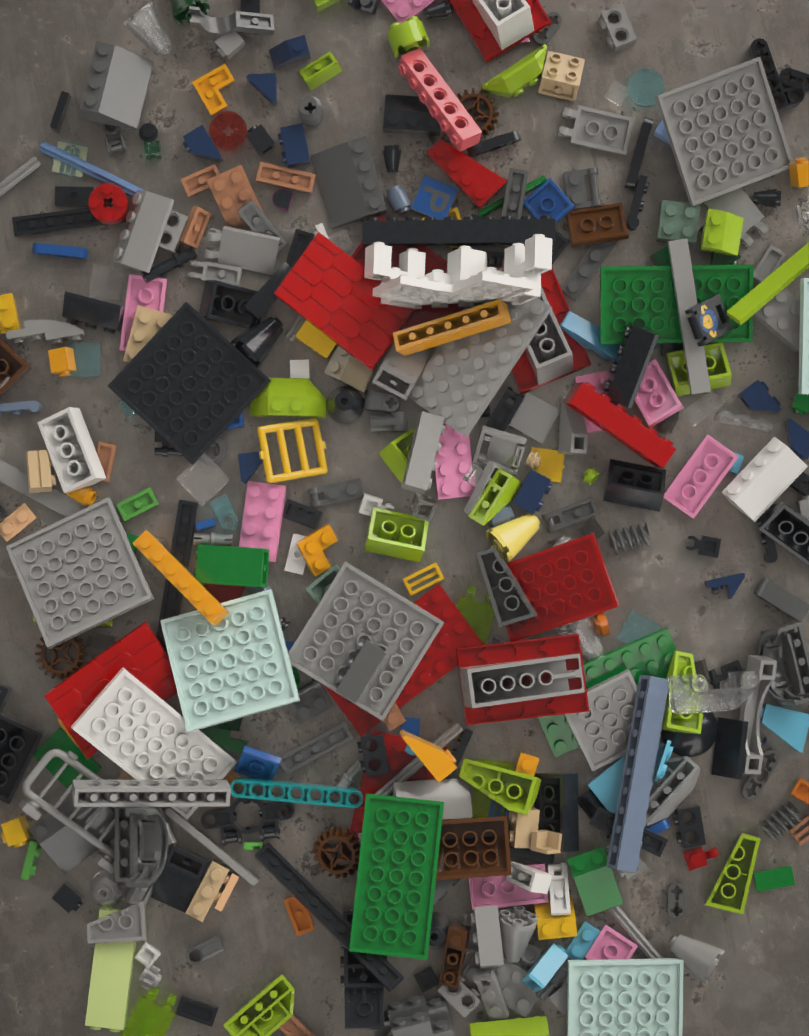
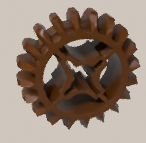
[457,88,499,139]
[35,636,88,680]
[312,826,361,879]

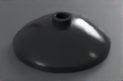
[660,702,717,757]

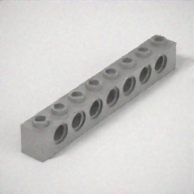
[71,780,231,807]

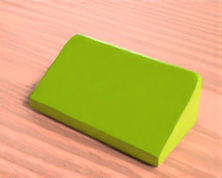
[298,52,342,91]

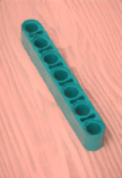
[230,777,363,808]

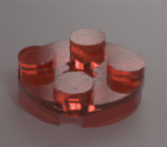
[209,111,248,150]

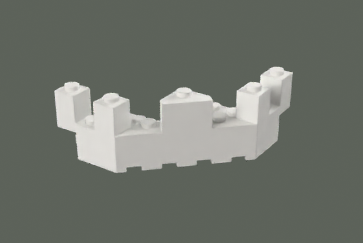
[364,234,552,309]

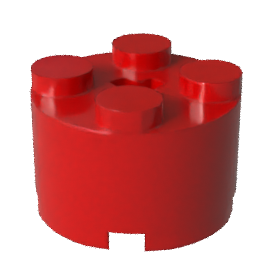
[88,183,129,225]

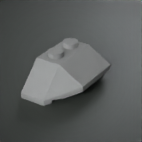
[645,756,701,826]

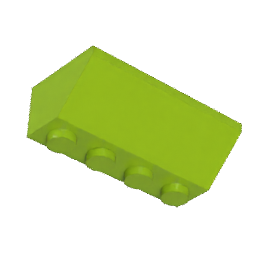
[470,1016,549,1036]

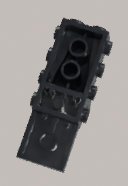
[340,909,387,1030]

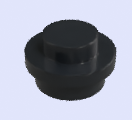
[139,123,158,143]

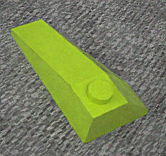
[459,758,541,815]

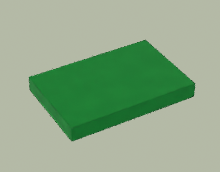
[33,727,102,793]

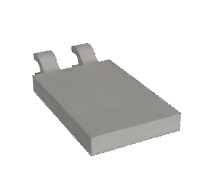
[557,105,634,156]
[703,188,769,248]
[204,226,280,275]

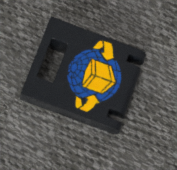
[685,294,733,347]

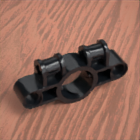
[201,798,295,846]

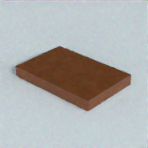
[566,203,629,247]

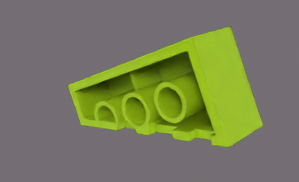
[705,832,761,914]

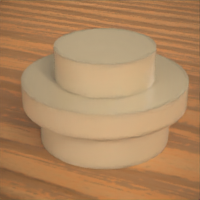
[526,451,542,470]

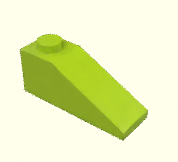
[468,468,522,526]

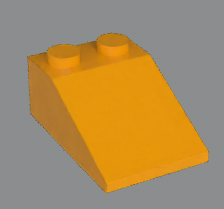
[399,730,457,782]

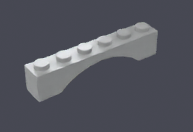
[739,655,777,774]

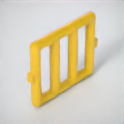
[257,418,328,483]

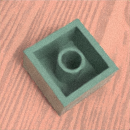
[656,200,701,246]

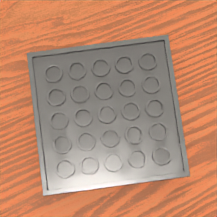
[655,57,793,206]
[6,497,154,649]
[288,561,444,721]

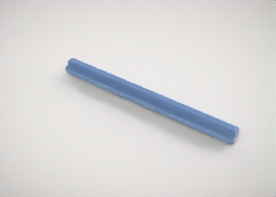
[39,141,144,197]

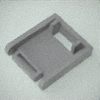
[472,425,527,475]

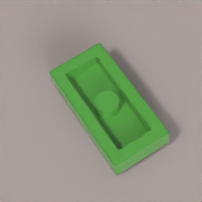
[116,487,159,522]
[21,839,42,880]

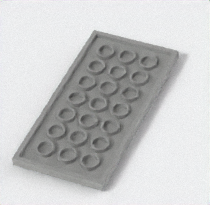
[408,298,552,437]

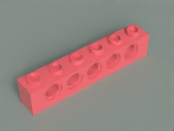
[398,48,482,151]

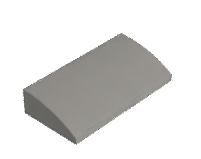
[393,778,472,820]

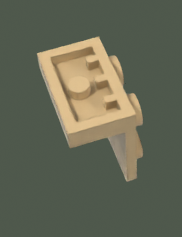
[538,51,585,102]

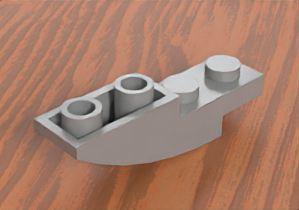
[6,319,86,345]

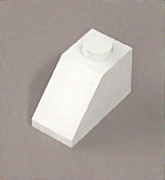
[506,861,552,894]

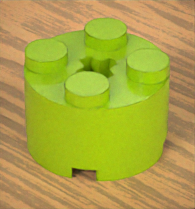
[387,16,430,58]

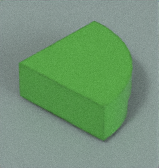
[244,841,264,850]

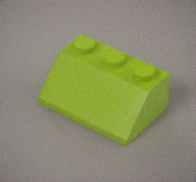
[666,342,732,396]
[364,507,429,563]

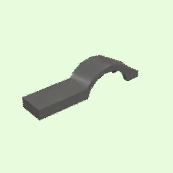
[188,6,275,36]

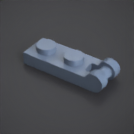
[0,400,42,416]

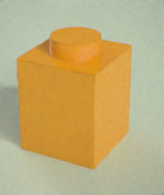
[788,157,809,188]
[48,347,77,377]
[514,752,539,776]

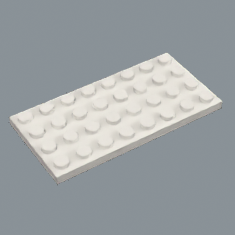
[71,667,237,820]

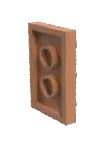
[206,164,263,229]

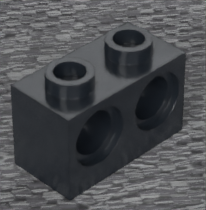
[357,733,390,776]
[673,805,706,848]

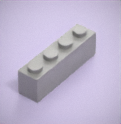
[401,411,446,494]

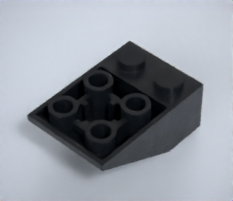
[151,844,209,913]

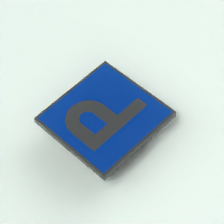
[410,174,460,220]

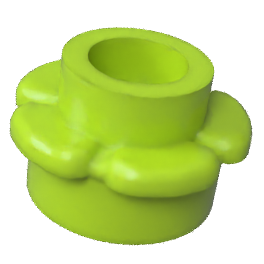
[582,468,600,485]

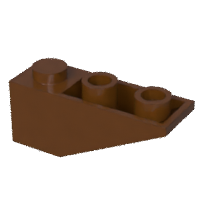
[439,922,471,988]

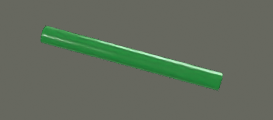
[477,175,547,217]

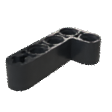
[748,38,805,112]

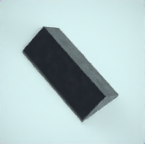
[759,502,809,566]

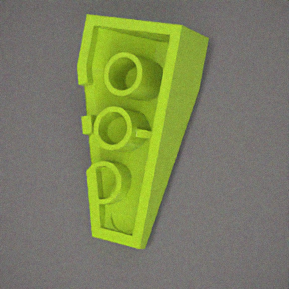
[662,651,703,734]

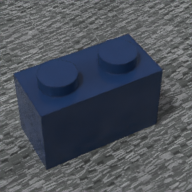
[278,123,311,168]
[513,469,552,514]

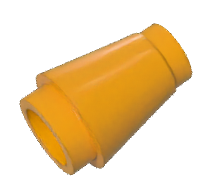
[66,487,96,506]

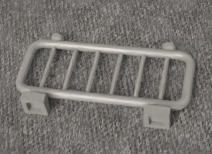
[19,749,149,874]

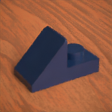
[705,573,745,599]

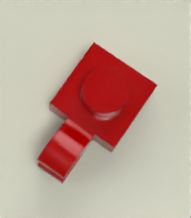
[683,846,719,871]

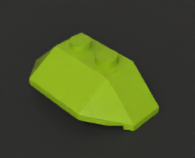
[481,44,547,98]
[250,378,327,418]
[223,974,295,1036]

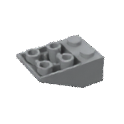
[372,342,433,402]

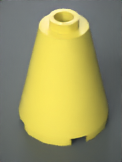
[485,514,540,563]

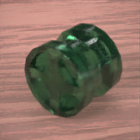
[144,140,162,161]

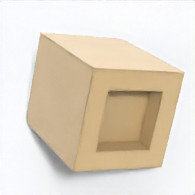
[530,830,562,854]

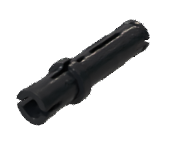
[141,247,197,283]

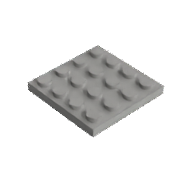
[564,669,661,771]

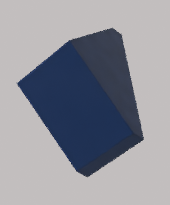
[246,73,277,106]
[238,451,263,484]

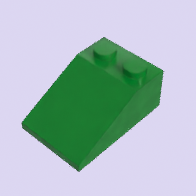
[567,846,623,917]

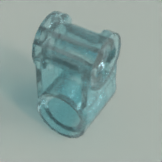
[208,493,239,531]

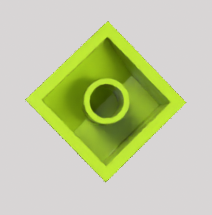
[699,209,744,256]
[378,428,414,484]

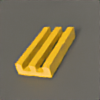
[402,562,445,596]

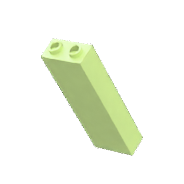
[85,907,136,1032]

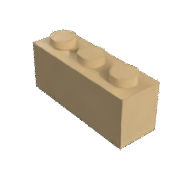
[186,859,231,922]

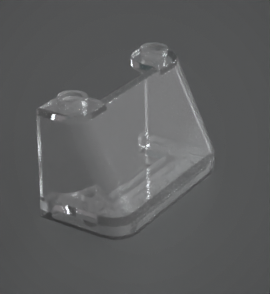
[668,670,760,714]

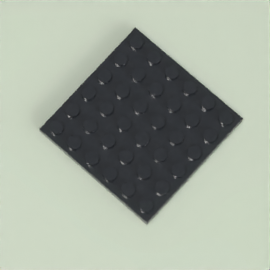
[107,302,271,465]

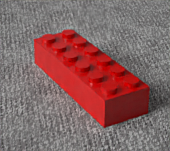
[563,382,676,468]

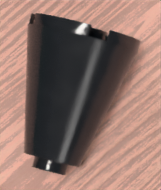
[231,317,283,368]
[326,386,364,424]
[429,911,451,950]

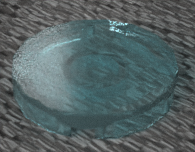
[627,68,665,107]

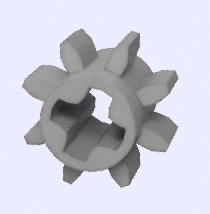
[139,965,163,990]

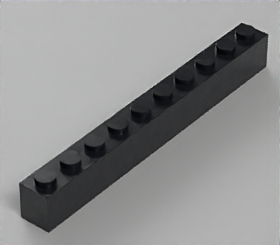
[362,216,555,247]

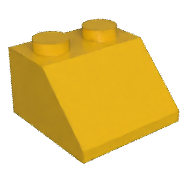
[534,895,577,940]

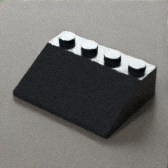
[0,714,43,804]

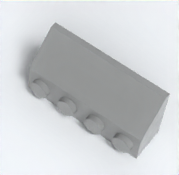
[112,190,175,273]

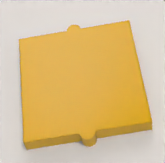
[529,447,565,483]

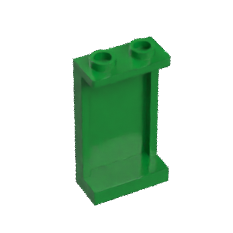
[194,544,270,588]

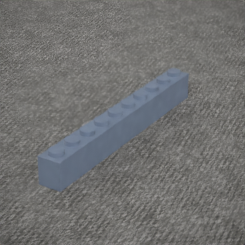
[606,675,670,873]

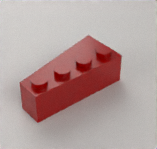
[426,139,507,210]

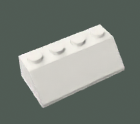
[37,407,106,493]
[722,437,808,522]

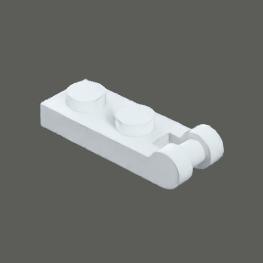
[547,862,571,916]

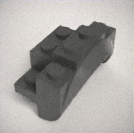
[372,995,455,1036]

